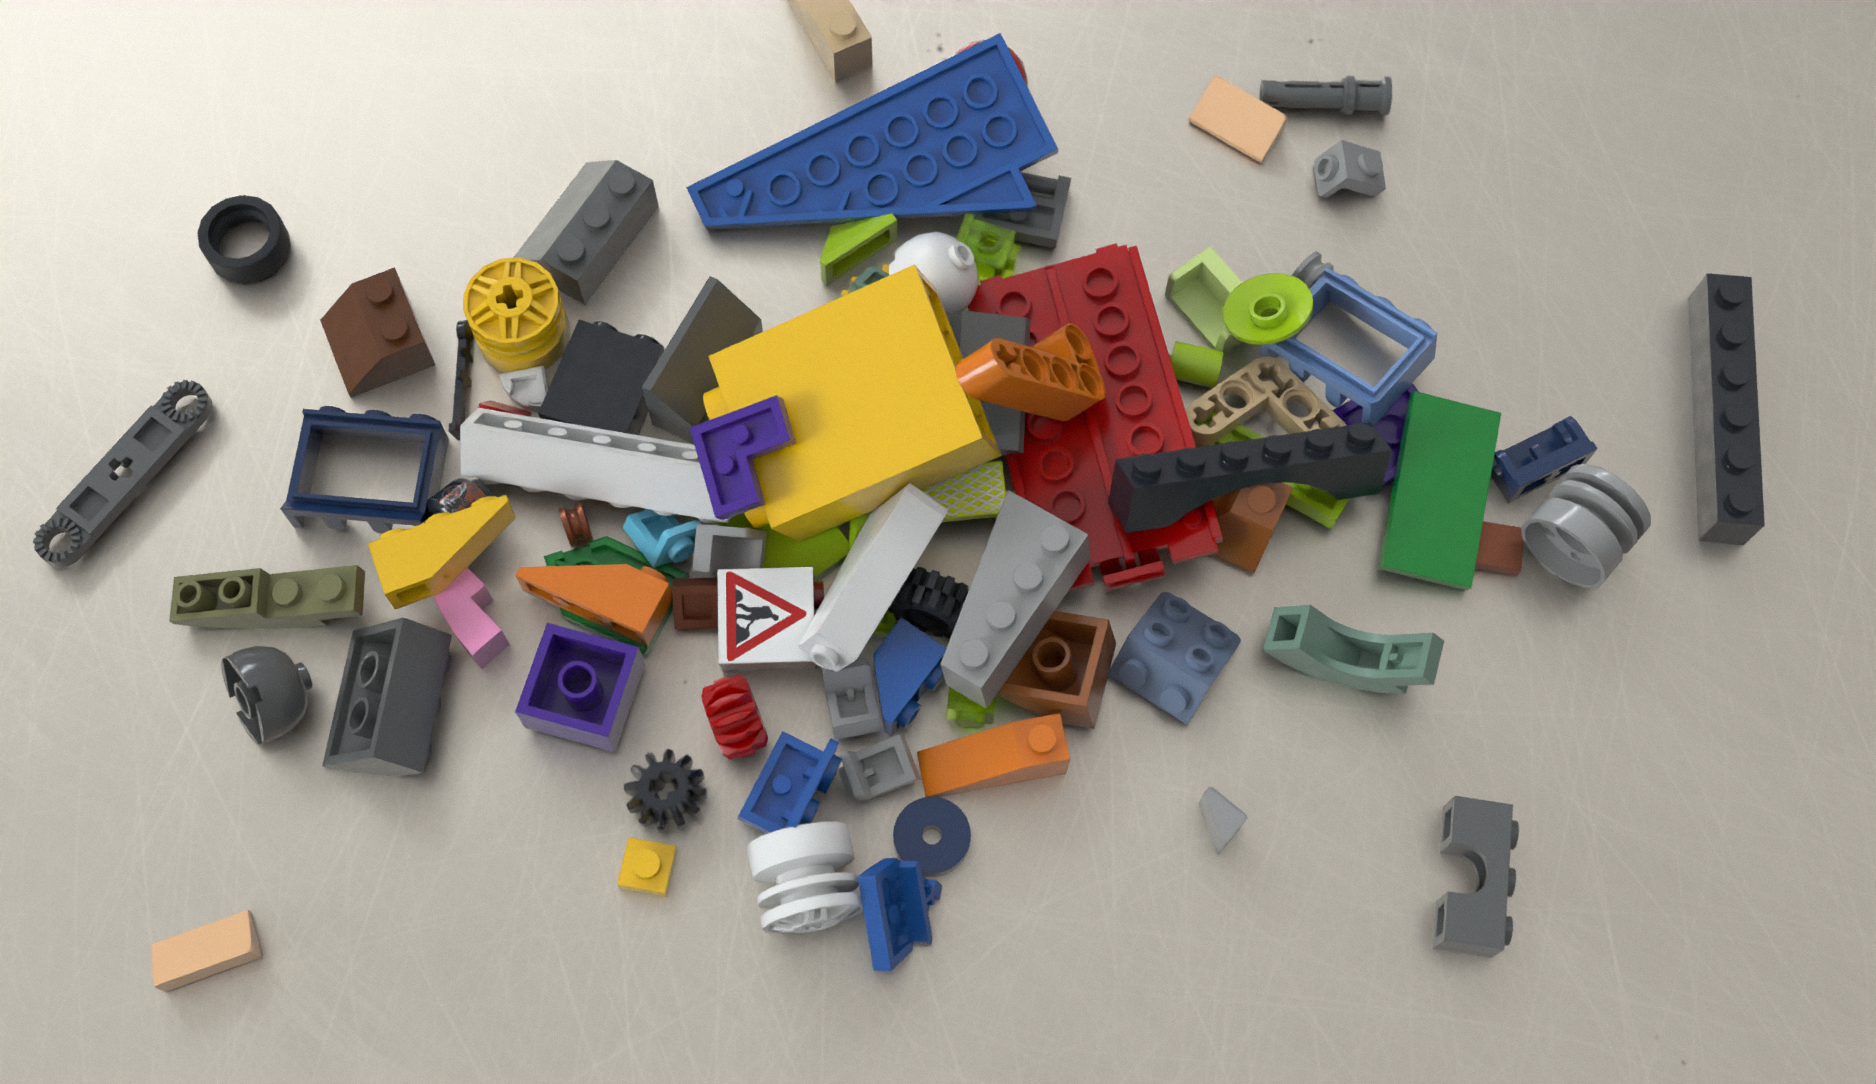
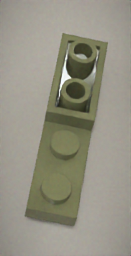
[169,565,365,629]

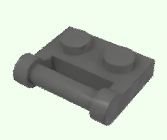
[971,172,1072,248]

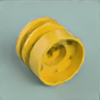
[463,257,570,373]

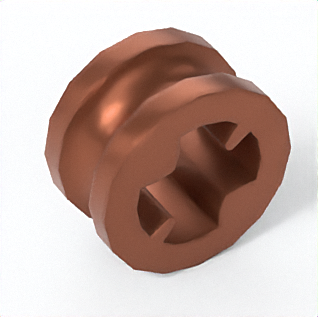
[558,501,593,547]

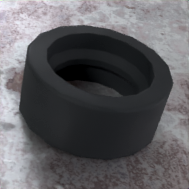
[197,195,290,284]

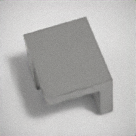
[692,524,767,573]

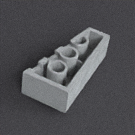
[940,490,1091,709]

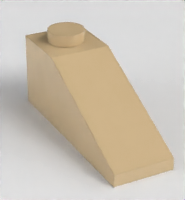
[787,0,873,82]

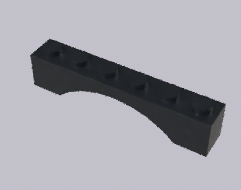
[1108,422,1392,533]

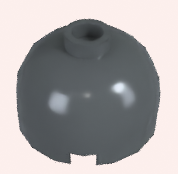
[221,646,312,744]

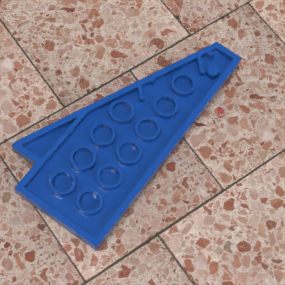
[686,33,1058,230]

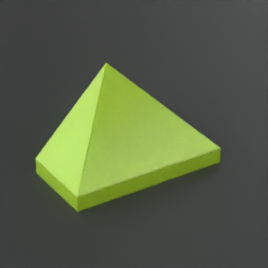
[820,213,897,286]

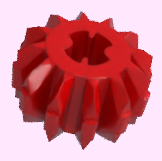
[701,674,768,760]

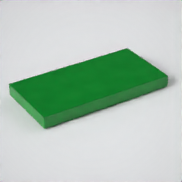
[1378,391,1501,590]

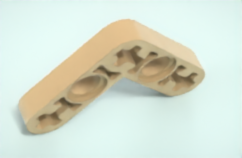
[1185,356,1347,447]

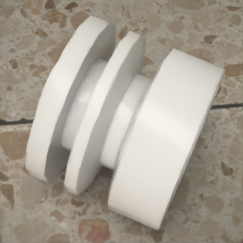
[747,822,863,934]

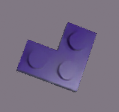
[690,395,796,520]

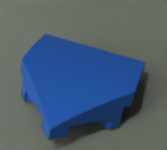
[857,858,942,971]

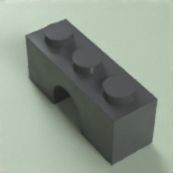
[1433,796,1519,958]

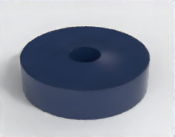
[893,797,971,877]

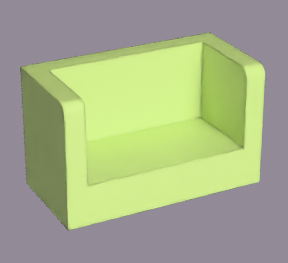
[1164,246,1243,356]

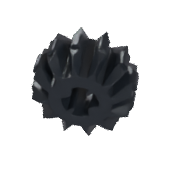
[624,749,708,833]

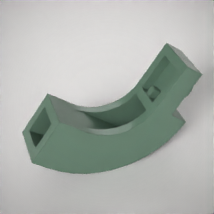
[1263,605,1444,694]

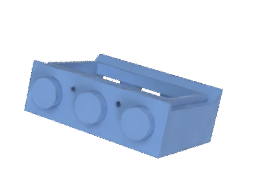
[1260,267,1437,426]

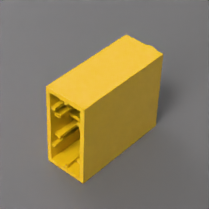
[703,264,1002,542]

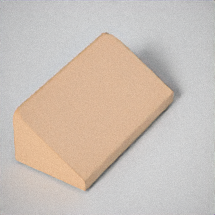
[1189,76,1287,163]
[151,910,262,992]

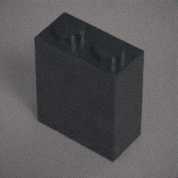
[538,319,664,435]

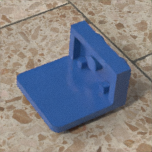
[738,731,843,834]

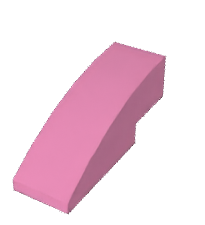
[422,522,510,669]

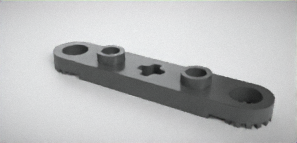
[33,380,212,567]

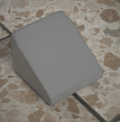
[1198,787,1247,854]

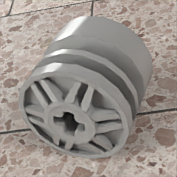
[1521,464,1651,589]

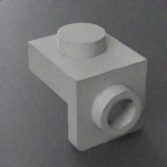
[1313,140,1386,198]
[822,658,882,740]
[839,734,920,800]

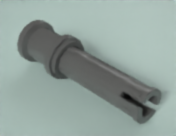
[1259,76,1392,115]

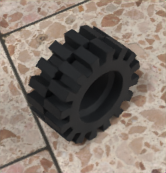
[888,567,969,639]

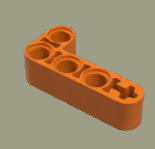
[955,323,1106,421]

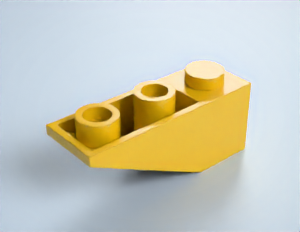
[368,495,516,610]

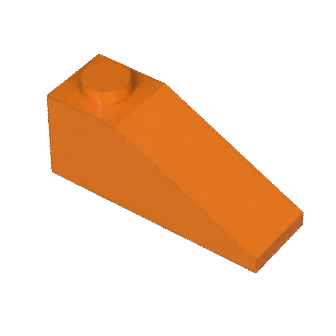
[515,564,673,647]
[917,713,1070,797]

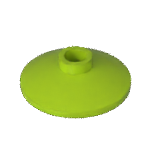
[1222,273,1314,345]

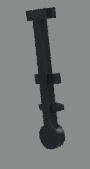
[448,320,474,441]

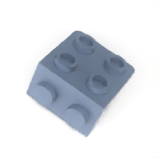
[1108,592,1241,725]

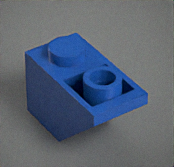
[873,617,946,737]

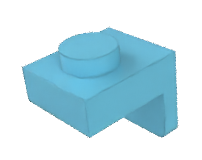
[622,509,701,568]

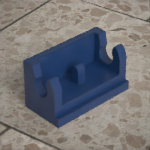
[1491,416,1598,503]

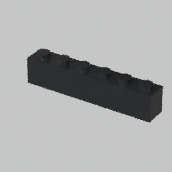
[1688,273,1765,545]

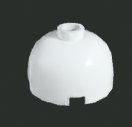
[889,232,978,313]

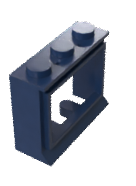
[280,406,449,534]

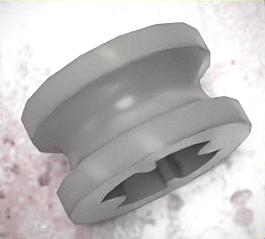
[1292,251,1334,289]

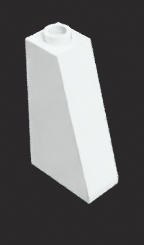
[798,483,948,673]

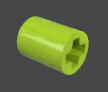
[1169,341,1224,388]

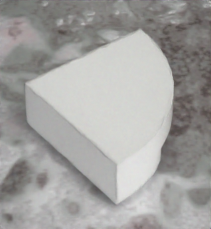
[499,366,549,413]

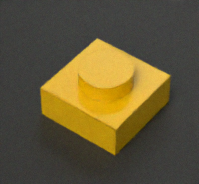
[617,837,678,897]

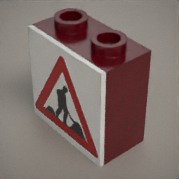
[718,567,824,672]

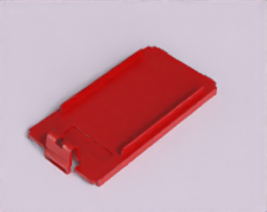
[968,243,1223,592]

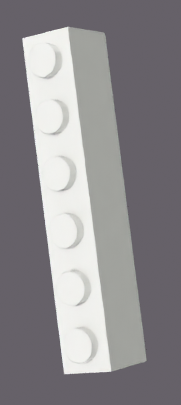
[460,408,731,524]

